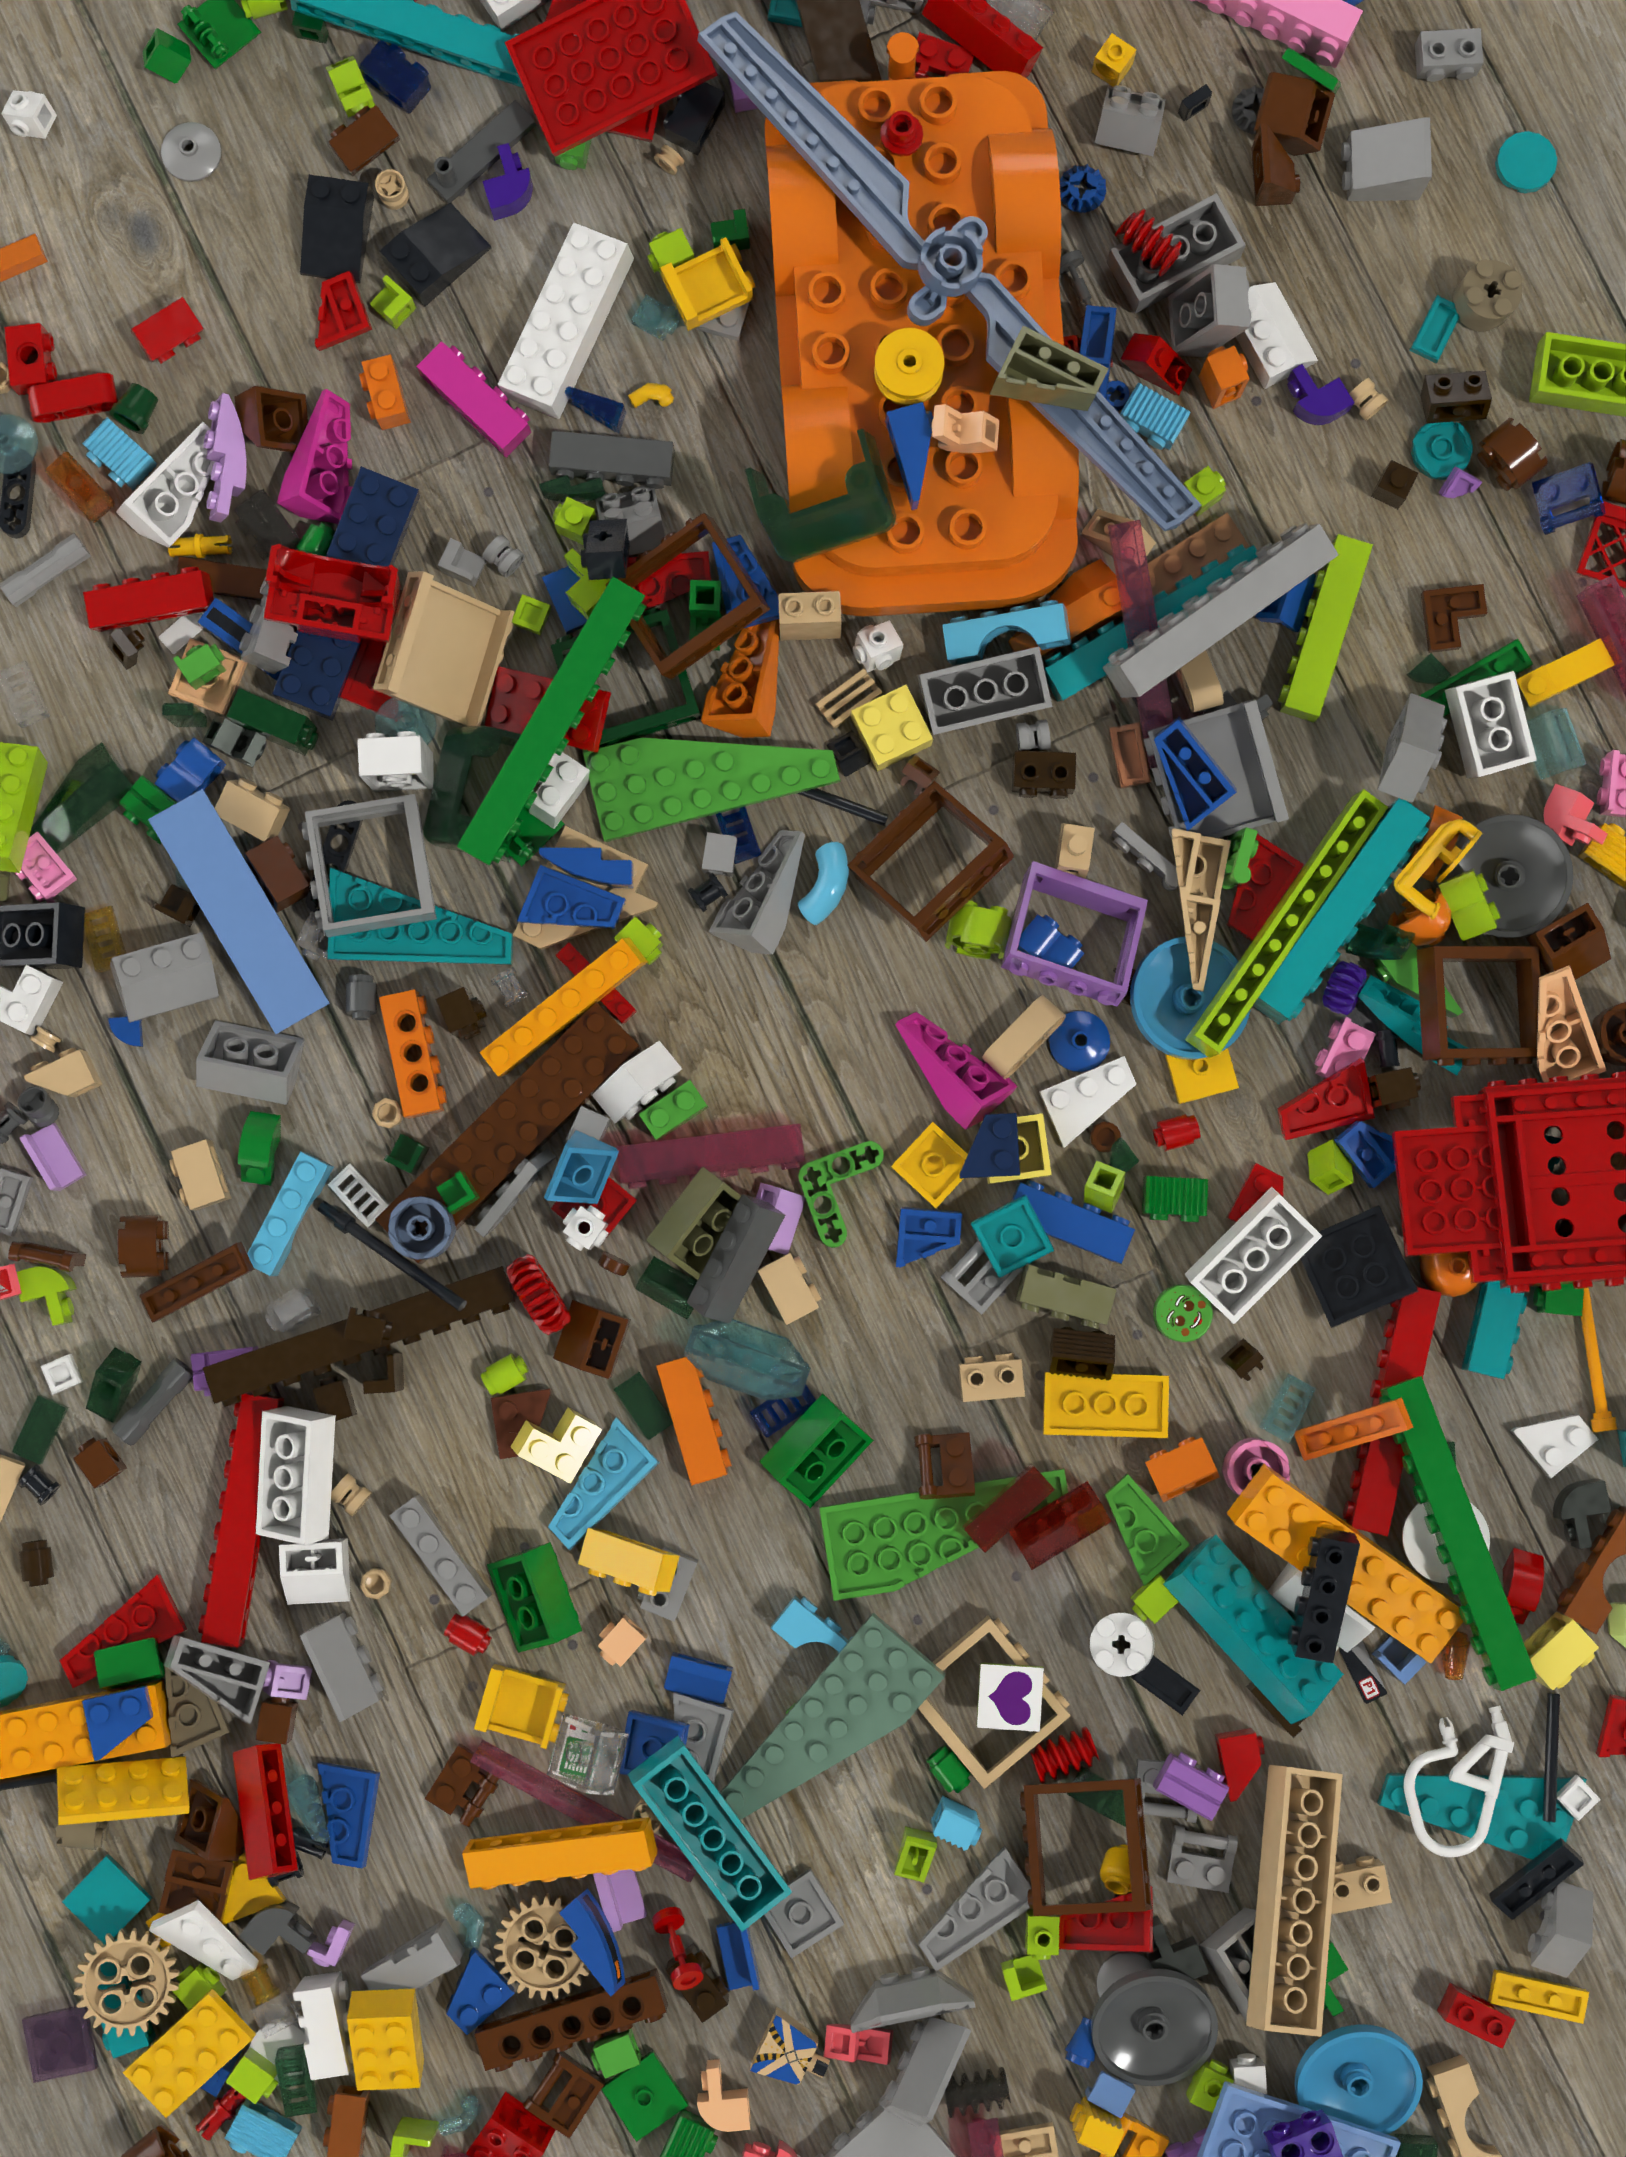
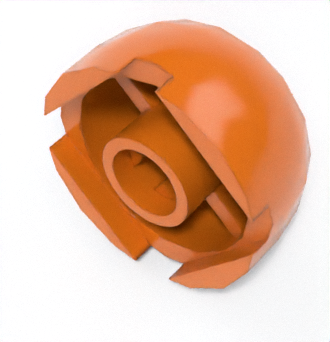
[1388,888,1452,946]
[1419,1252,1478,1297]

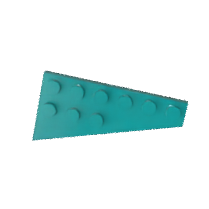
[327,868,513,965]
[1377,1773,1587,1860]

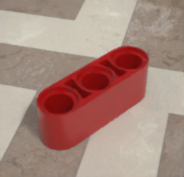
[27,373,118,423]

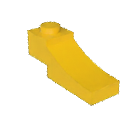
[1516,638,1615,708]

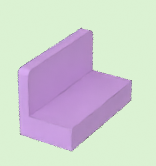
[19,1123,86,1191]
[756,1183,806,1255]
[593,1869,647,1932]

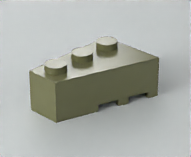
[990,325,1109,411]
[1015,1265,1117,1329]

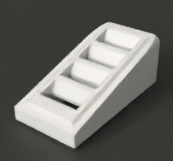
[328,1163,390,1229]

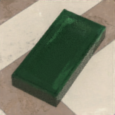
[162,703,207,727]
[614,1372,673,1440]
[12,1395,69,1465]

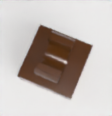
[900,755,940,796]

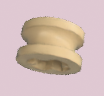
[654,145,684,175]
[30,1026,62,1053]

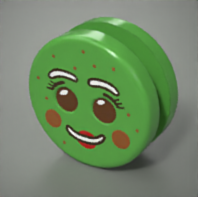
[1153,1285,1213,1342]

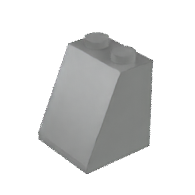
[1341,117,1432,201]

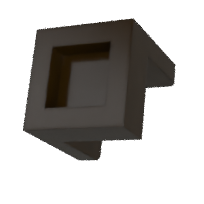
[152,884,201,927]

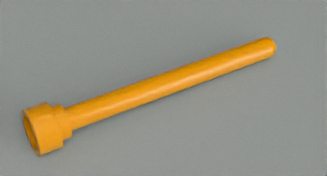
[1581,1288,1617,1432]

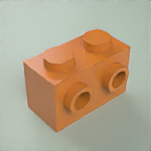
[1198,345,1250,409]
[359,354,411,430]
[1145,1437,1220,1502]

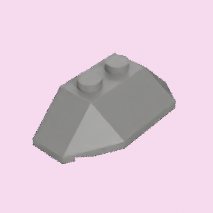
[850,1966,976,2033]

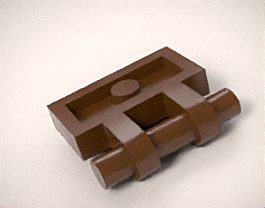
[425,1743,503,1827]

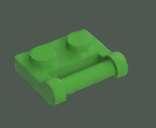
[1222,827,1259,890]

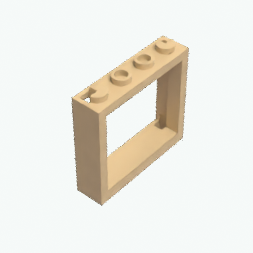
[918,1615,1071,1789]

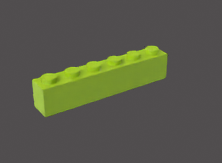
[1278,534,1373,723]

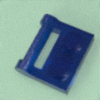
[1532,462,1605,535]

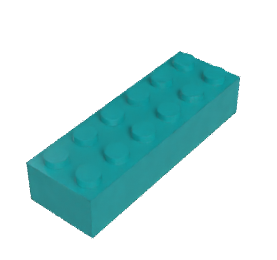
[1163,1534,1344,1724]
[627,1735,792,1932]

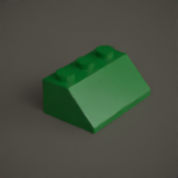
[759,1393,874,1508]
[487,1542,582,1653]

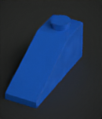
[885,402,933,510]

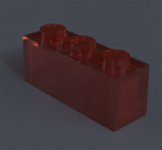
[962,1464,1055,1553]
[1007,1481,1111,1570]

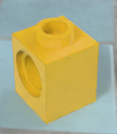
[1091,33,1137,87]

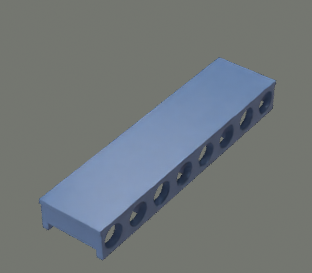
[148,789,330,1034]

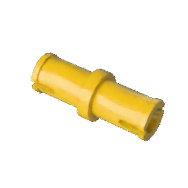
[168,534,233,558]

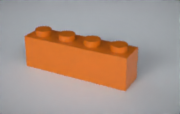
[656,1354,732,1486]

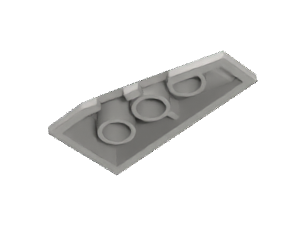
[709,830,805,955]

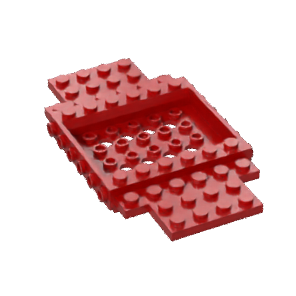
[1392,1072,1626,1293]

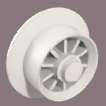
[1402,1503,1490,1583]

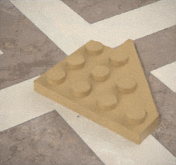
[513,826,659,950]

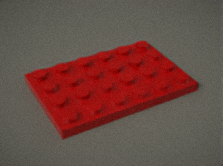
[505,0,718,157]

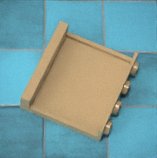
[373,571,515,727]

